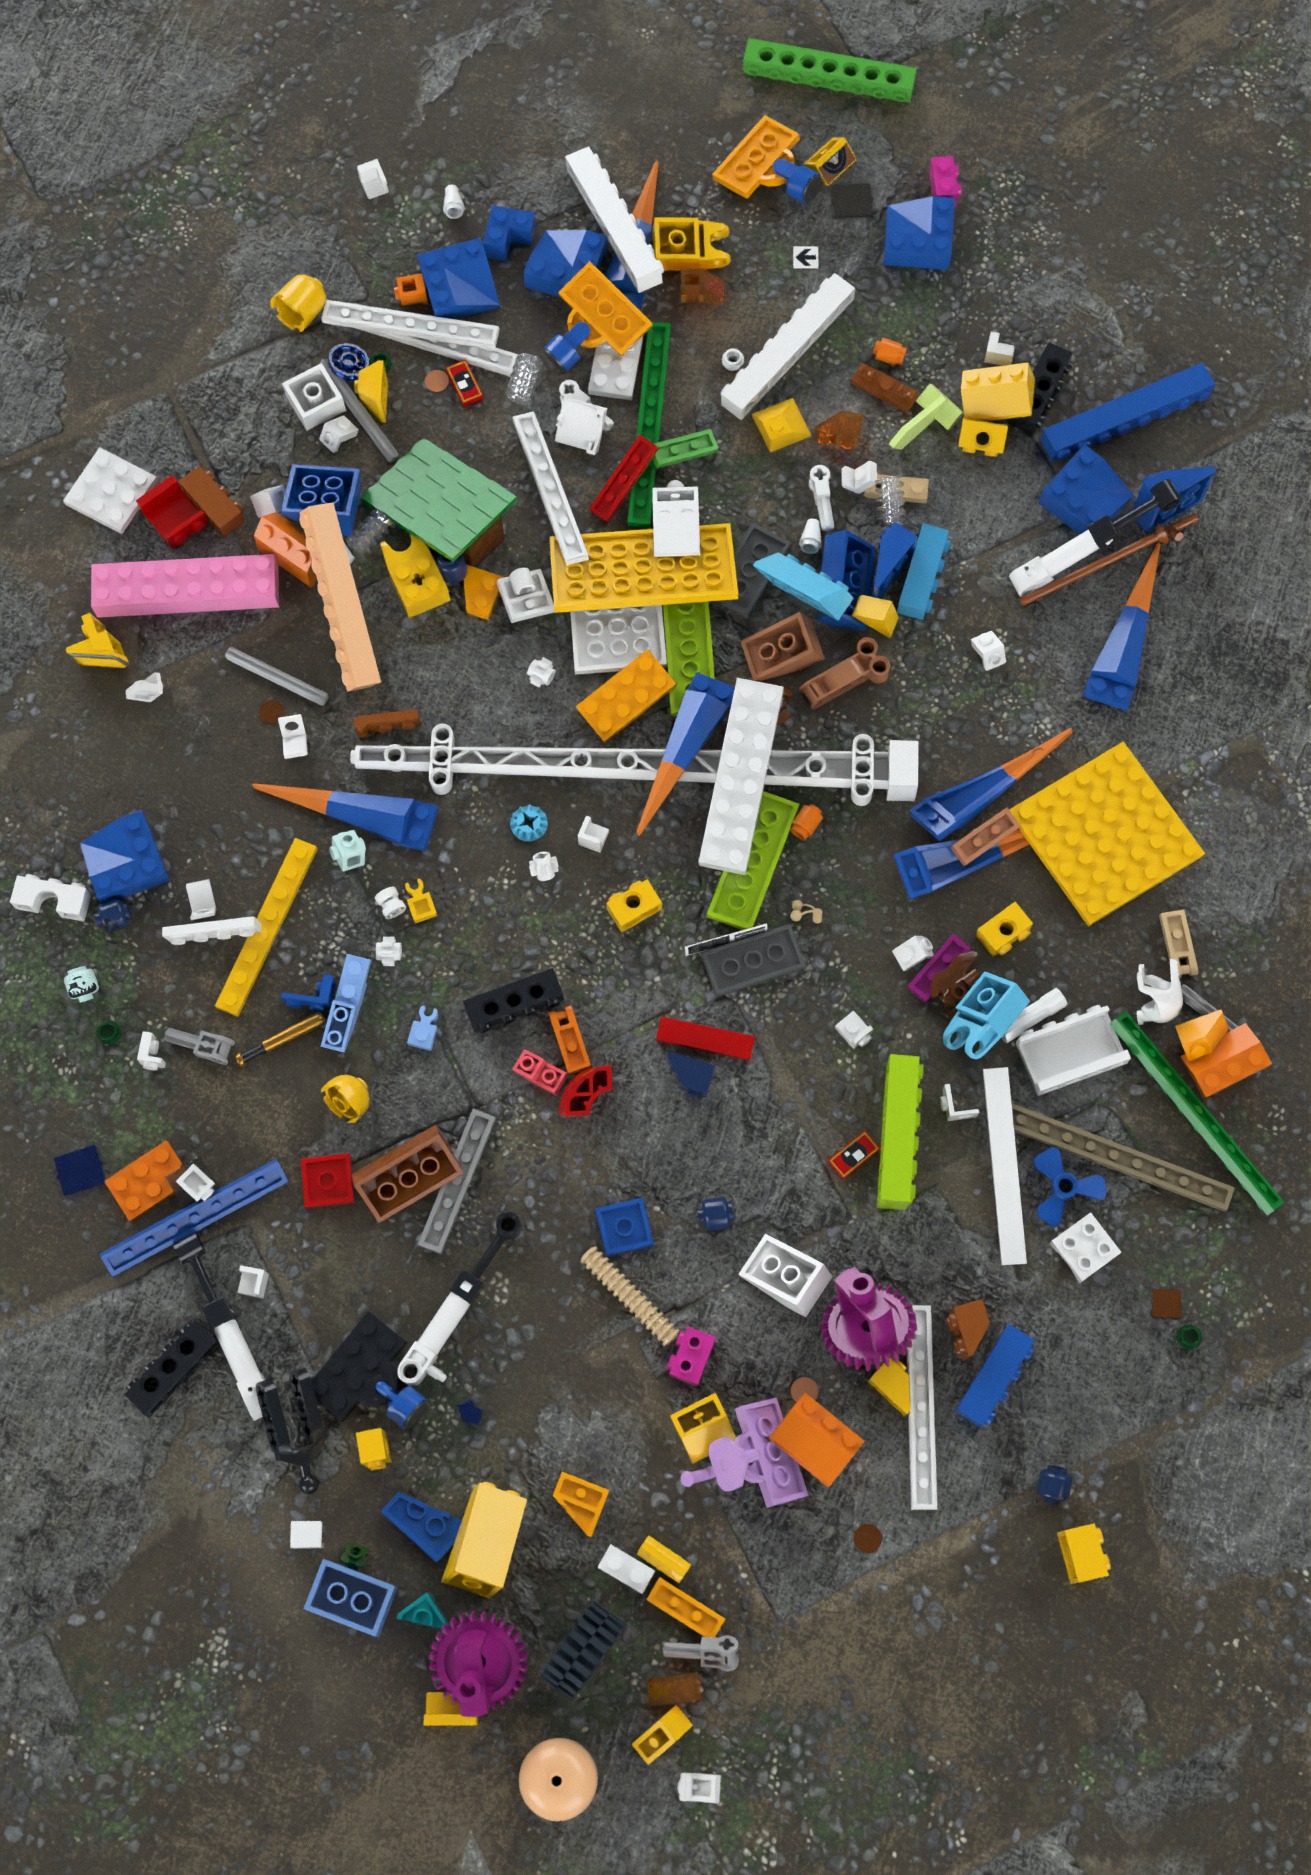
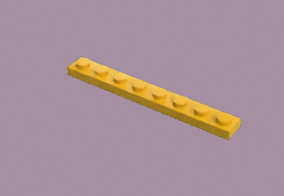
[215,838,317,1017]

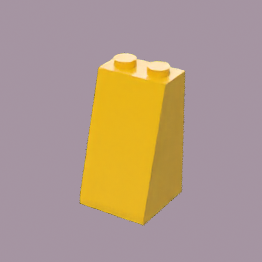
[441,1482,527,1598]

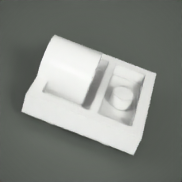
[497,568,554,623]

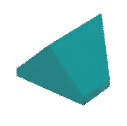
[397,1593,450,1629]

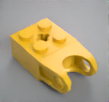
[653,217,731,271]
[380,534,451,618]

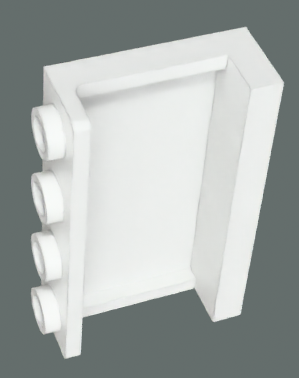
[1015,1005,1131,1096]

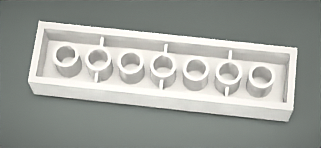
[699,678,784,875]

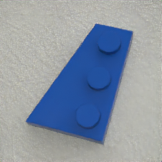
[381,1492,462,1564]

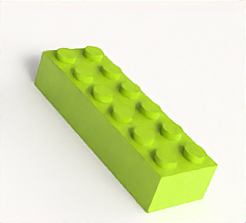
[876,1054,923,1210]

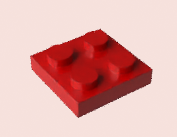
[301,1153,355,1209]

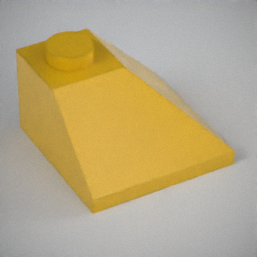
[354,360,388,423]
[752,398,811,453]

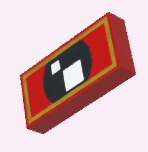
[445,359,484,407]
[827,1130,881,1180]

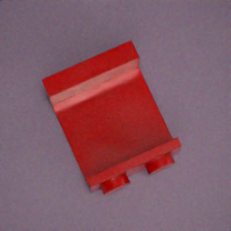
[136,475,208,549]

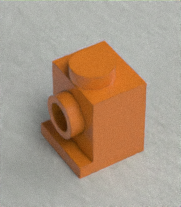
[394,273,428,306]

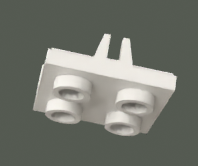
[555,397,607,455]
[1049,1213,1121,1283]

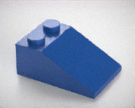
[872,522,918,599]

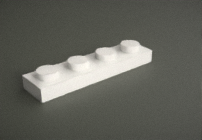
[162,916,262,945]

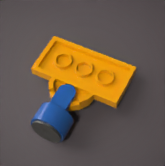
[712,115,822,204]
[544,261,653,372]

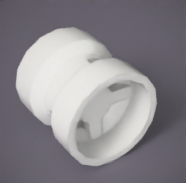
[375,887,406,919]

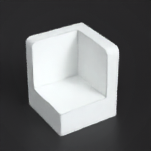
[357,159,389,199]
[984,332,1014,366]
[250,485,286,517]
[578,816,609,853]
[237,1266,269,1299]
[290,1521,324,1549]

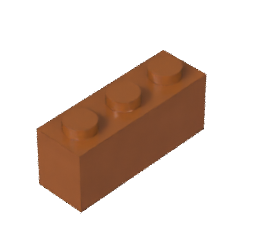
[178,465,245,538]

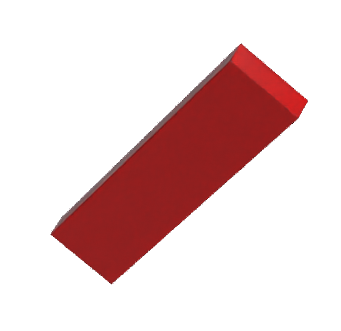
[588,434,659,523]
[656,1017,755,1061]

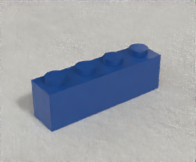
[955,1324,1035,1428]

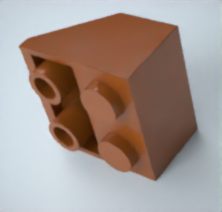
[946,1299,990,1362]

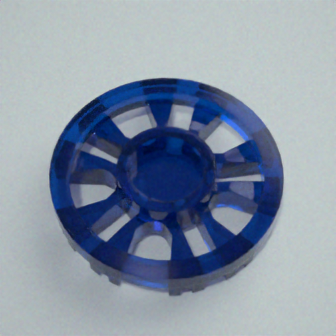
[328,343,370,381]

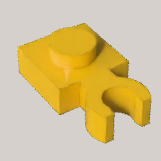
[405,879,437,924]

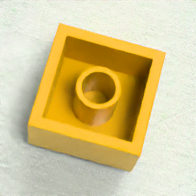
[1057,1523,1111,1584]

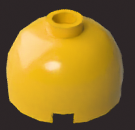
[321,1074,370,1123]

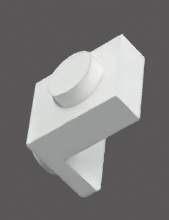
[319,415,359,453]
[971,631,1006,671]
[892,936,934,971]
[176,1163,215,1202]
[678,1773,721,1803]

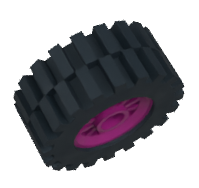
[540,1601,626,1701]

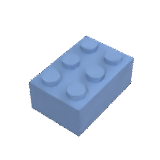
[304,1559,398,1637]

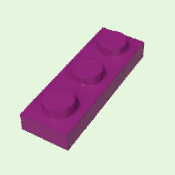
[907,934,972,1003]

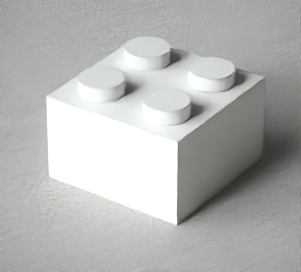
[282,363,346,431]

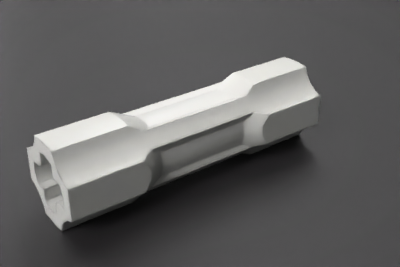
[1001,988,1068,1043]

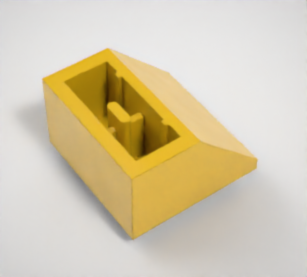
[670,1393,736,1464]

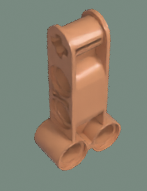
[799,637,890,709]

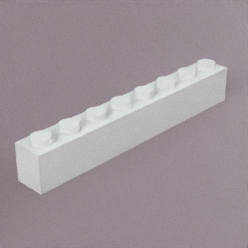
[565,147,664,293]
[721,273,855,420]

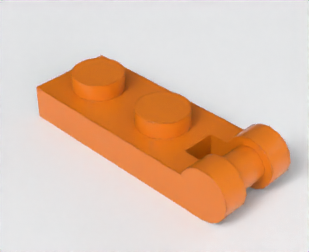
[548,1005,591,1075]

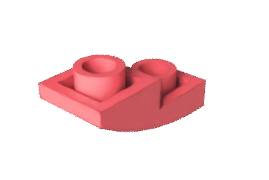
[512,1049,569,1096]

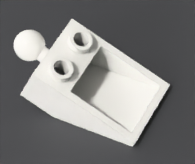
[653,480,700,557]

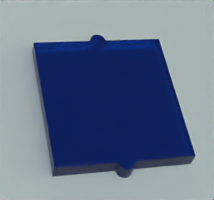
[54,1144,105,1196]

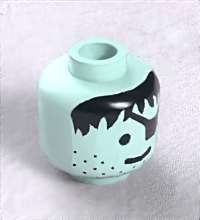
[64,966,99,1003]

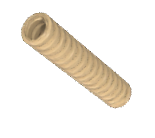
[580,1246,680,1347]

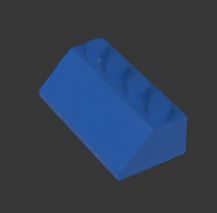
[816,529,875,631]

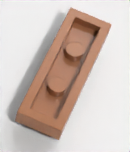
[950,807,1021,866]

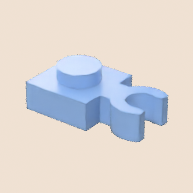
[407,1006,438,1051]

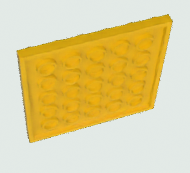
[1009,741,1205,927]

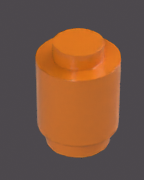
[873,337,907,365]
[790,804,823,840]

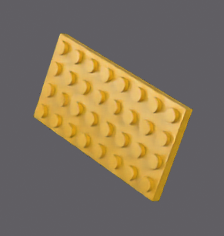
[550,523,738,613]

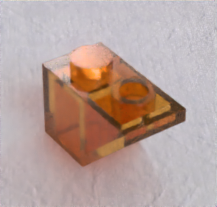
[681,269,725,303]
[813,411,864,449]

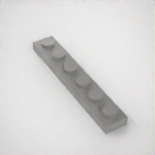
[418,1109,496,1254]

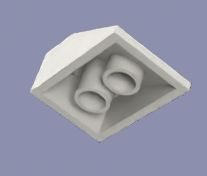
[739,1234,833,1317]

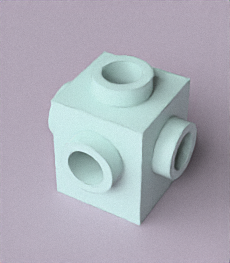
[329,830,366,871]

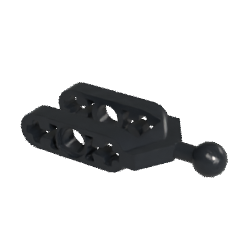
[256,1367,325,1494]

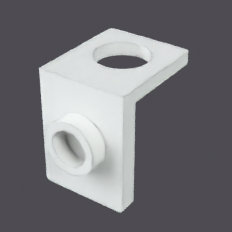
[278,714,308,759]
[186,879,217,920]
[940,1084,979,1121]

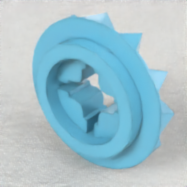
[510,804,548,841]

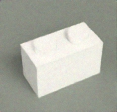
[598,1544,655,1594]

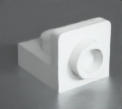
[842,461,877,494]
[125,672,163,702]
[835,1011,873,1049]
[137,1031,166,1070]

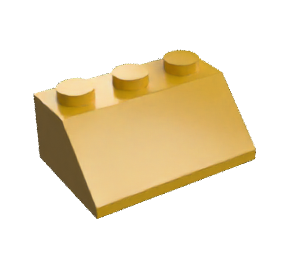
[961,363,1035,421]

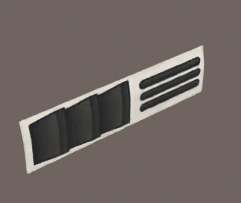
[685,923,767,956]

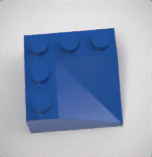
[883,196,955,270]
[523,230,608,298]
[417,238,500,319]
[1038,445,1134,535]
[281,464,362,536]
[1132,466,1216,534]
[80,810,170,903]

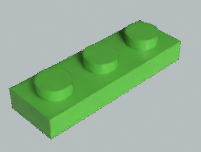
[652,429,719,468]

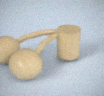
[790,900,822,923]

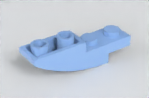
[321,954,372,1053]

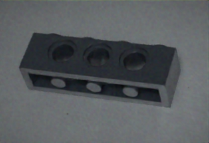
[1008,342,1073,435]
[463,968,564,1033]
[124,1320,220,1418]

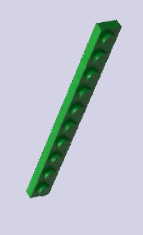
[628,322,671,528]
[1110,1012,1284,1216]

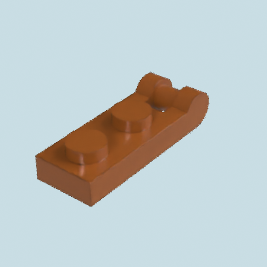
[353,709,421,737]

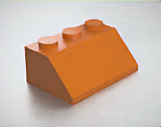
[254,512,317,587]
[1180,1023,1272,1100]
[769,1393,865,1488]

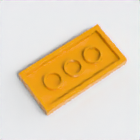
[576,649,677,743]

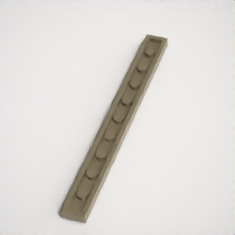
[1011,1103,1235,1212]

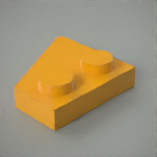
[464,565,504,620]
[553,1472,609,1538]

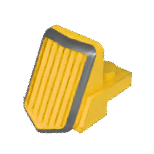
[66,613,129,668]

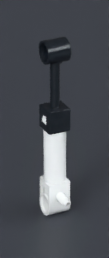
[1009,479,1182,597]
[398,1212,522,1386]
[173,1232,265,1421]

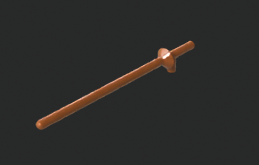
[1019,513,1199,606]

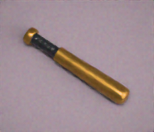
[234,1012,325,1067]

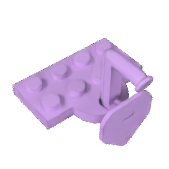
[680,1398,809,1508]

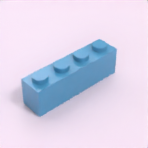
[897,524,951,620]

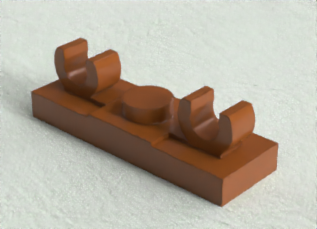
[851,363,920,414]

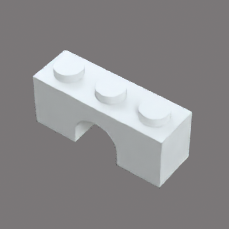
[10,874,91,921]

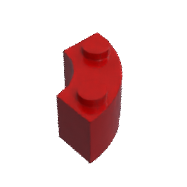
[559,1065,612,1116]

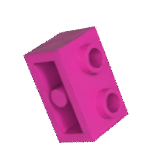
[929,156,961,208]
[667,1326,716,1387]

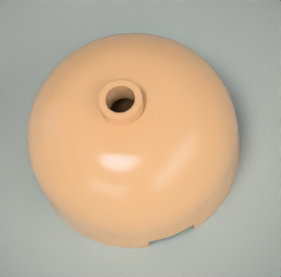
[519,1738,598,1821]

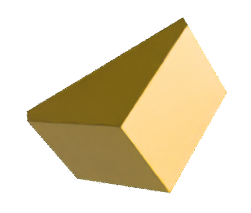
[852,595,899,638]

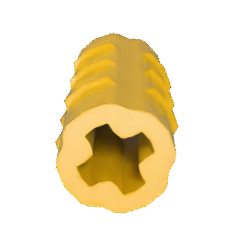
[637,1536,691,1584]

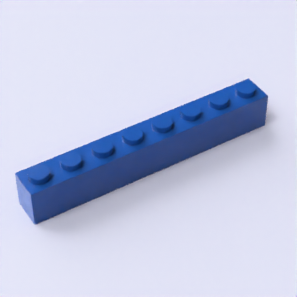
[1040,362,1215,462]

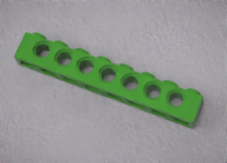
[743,38,917,103]

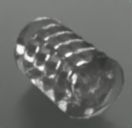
[506,353,543,405]
[875,475,906,524]
[346,510,395,561]

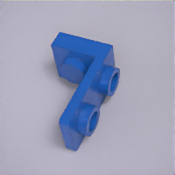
[281,974,336,1011]

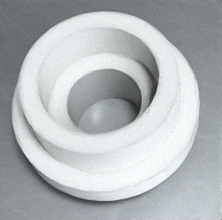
[722,348,744,371]

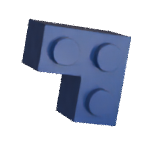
[483,205,536,261]

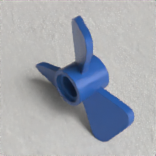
[1033,1147,1106,1227]

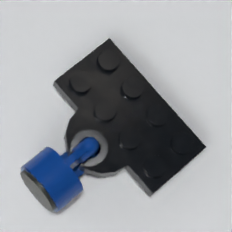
[312,1311,428,1430]

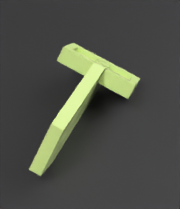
[889,384,964,450]

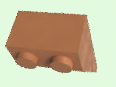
[740,612,825,682]

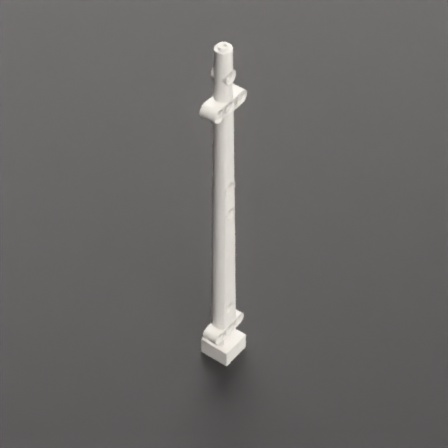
[351,723,918,806]

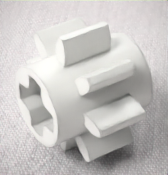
[527,657,556,688]
[529,852,558,881]
[376,936,402,966]

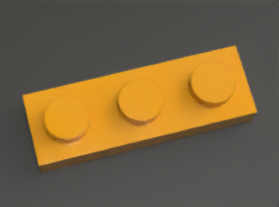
[646,1577,725,1638]

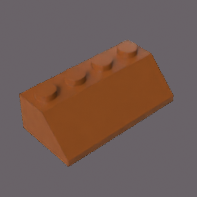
[352,1124,463,1223]

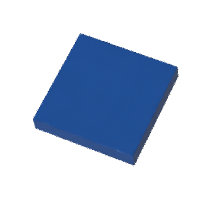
[595,1197,654,1257]

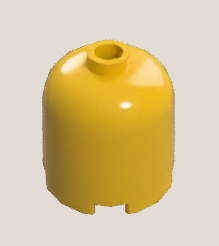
[270,274,326,332]

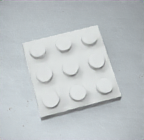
[63,447,158,534]

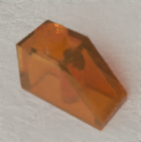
[646,1672,701,1706]

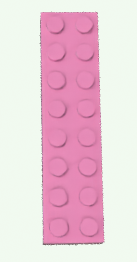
[91,554,279,618]

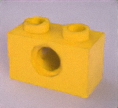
[958,418,1008,457]
[607,880,662,933]
[975,902,1033,957]
[356,1428,392,1470]

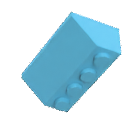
[753,553,853,621]

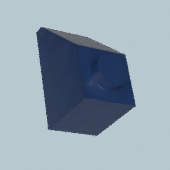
[667,1052,715,1099]

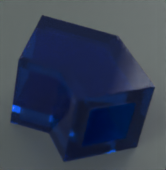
[457,1400,483,1426]

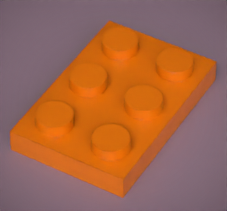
[104,1140,186,1223]

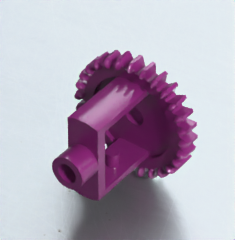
[821,1267,917,1371]
[429,1611,528,1717]

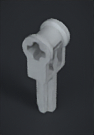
[164,1028,235,1065]
[663,1635,739,1672]

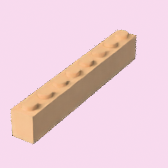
[299,503,381,692]

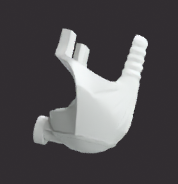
[1137,959,1183,1025]

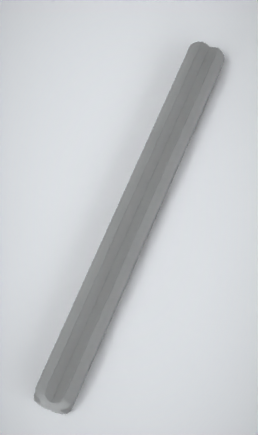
[319,358,399,463]

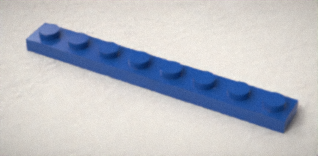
[100,1159,289,1277]

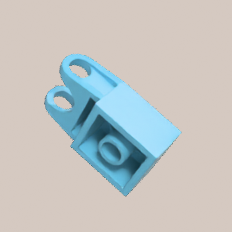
[943,971,1030,1059]

